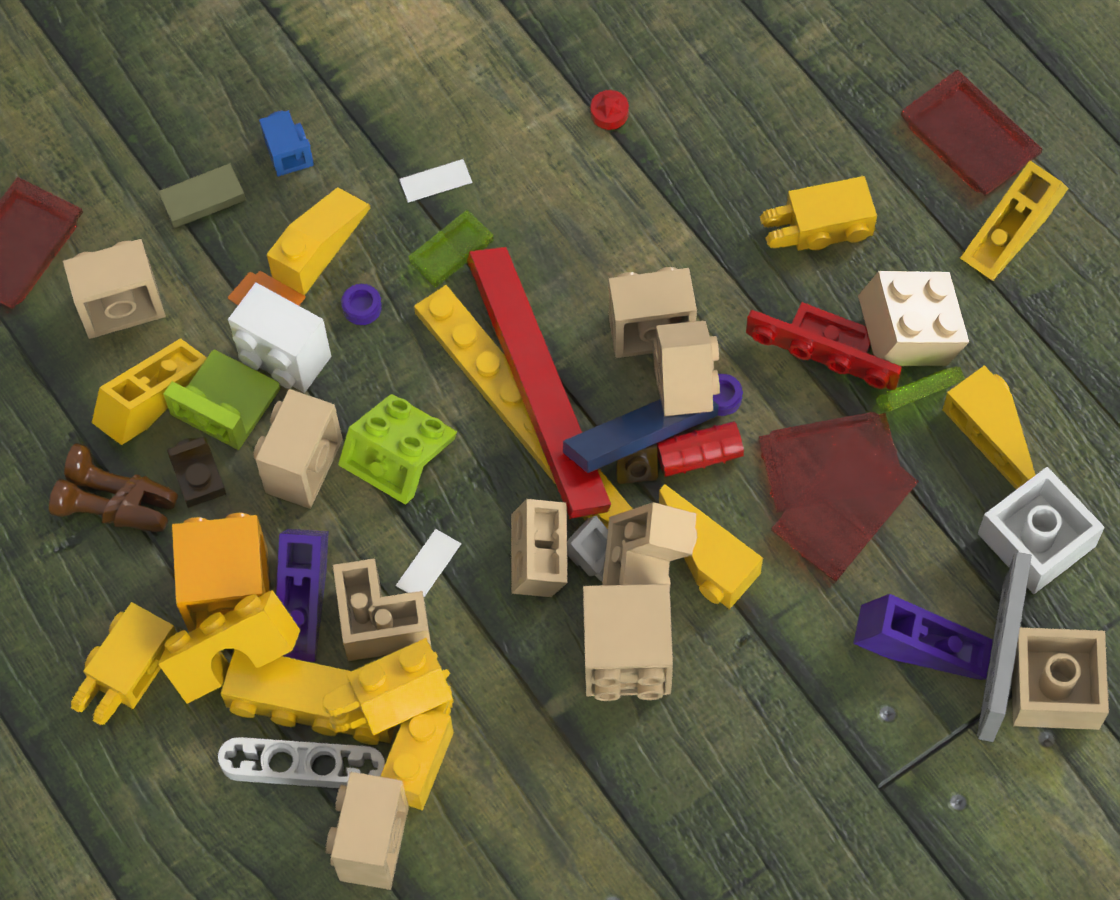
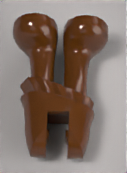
[48,443,178,532]

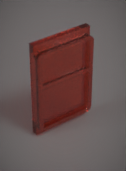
[901,69,1043,196]
[0,177,83,309]
[758,412,906,513]
[771,430,919,582]

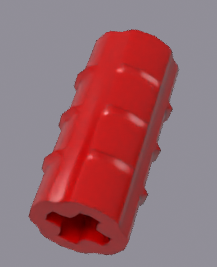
[656,421,744,477]

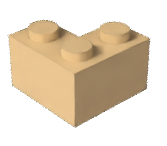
[653,321,720,416]
[602,502,697,586]
[333,558,432,661]

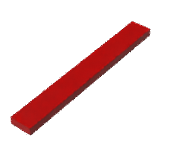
[467,247,611,519]

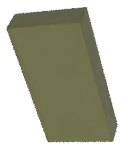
[158,163,246,228]

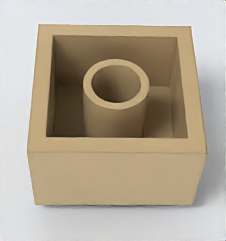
[63,239,166,339]
[609,267,697,358]
[858,271,969,366]
[253,389,343,509]
[1012,628,1109,730]
[326,772,409,890]

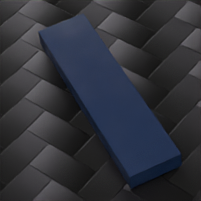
[563,399,719,473]

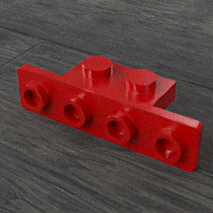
[746,302,902,391]

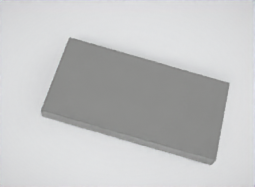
[977,552,1032,742]

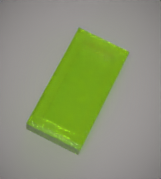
[409,210,494,288]
[876,366,965,412]

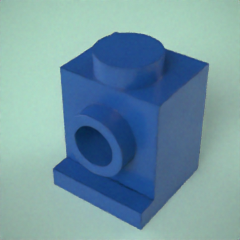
[259,110,314,177]

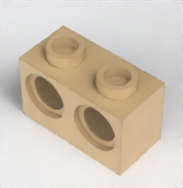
[511,499,567,597]

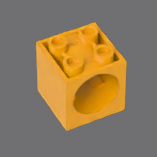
[172,513,270,632]

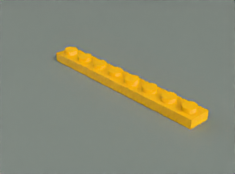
[414,285,632,529]

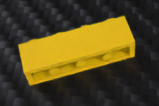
[221,649,395,745]

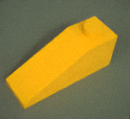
[960,160,1069,281]
[267,187,370,296]
[92,338,207,445]
[943,365,1036,490]
[659,484,763,609]

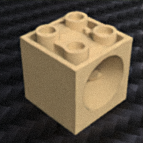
[583,584,673,701]

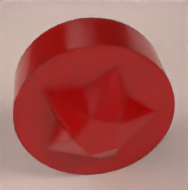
[590,90,629,130]

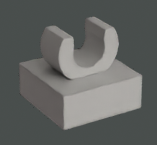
[567,516,608,576]

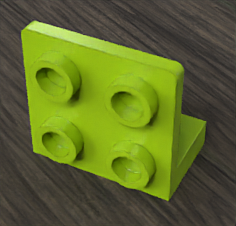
[163,350,280,450]
[338,394,457,505]

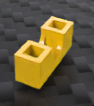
[158,590,300,704]

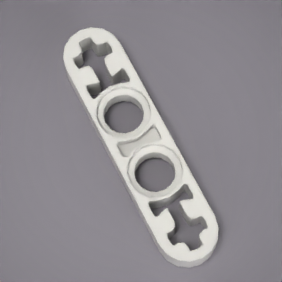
[218,737,385,788]

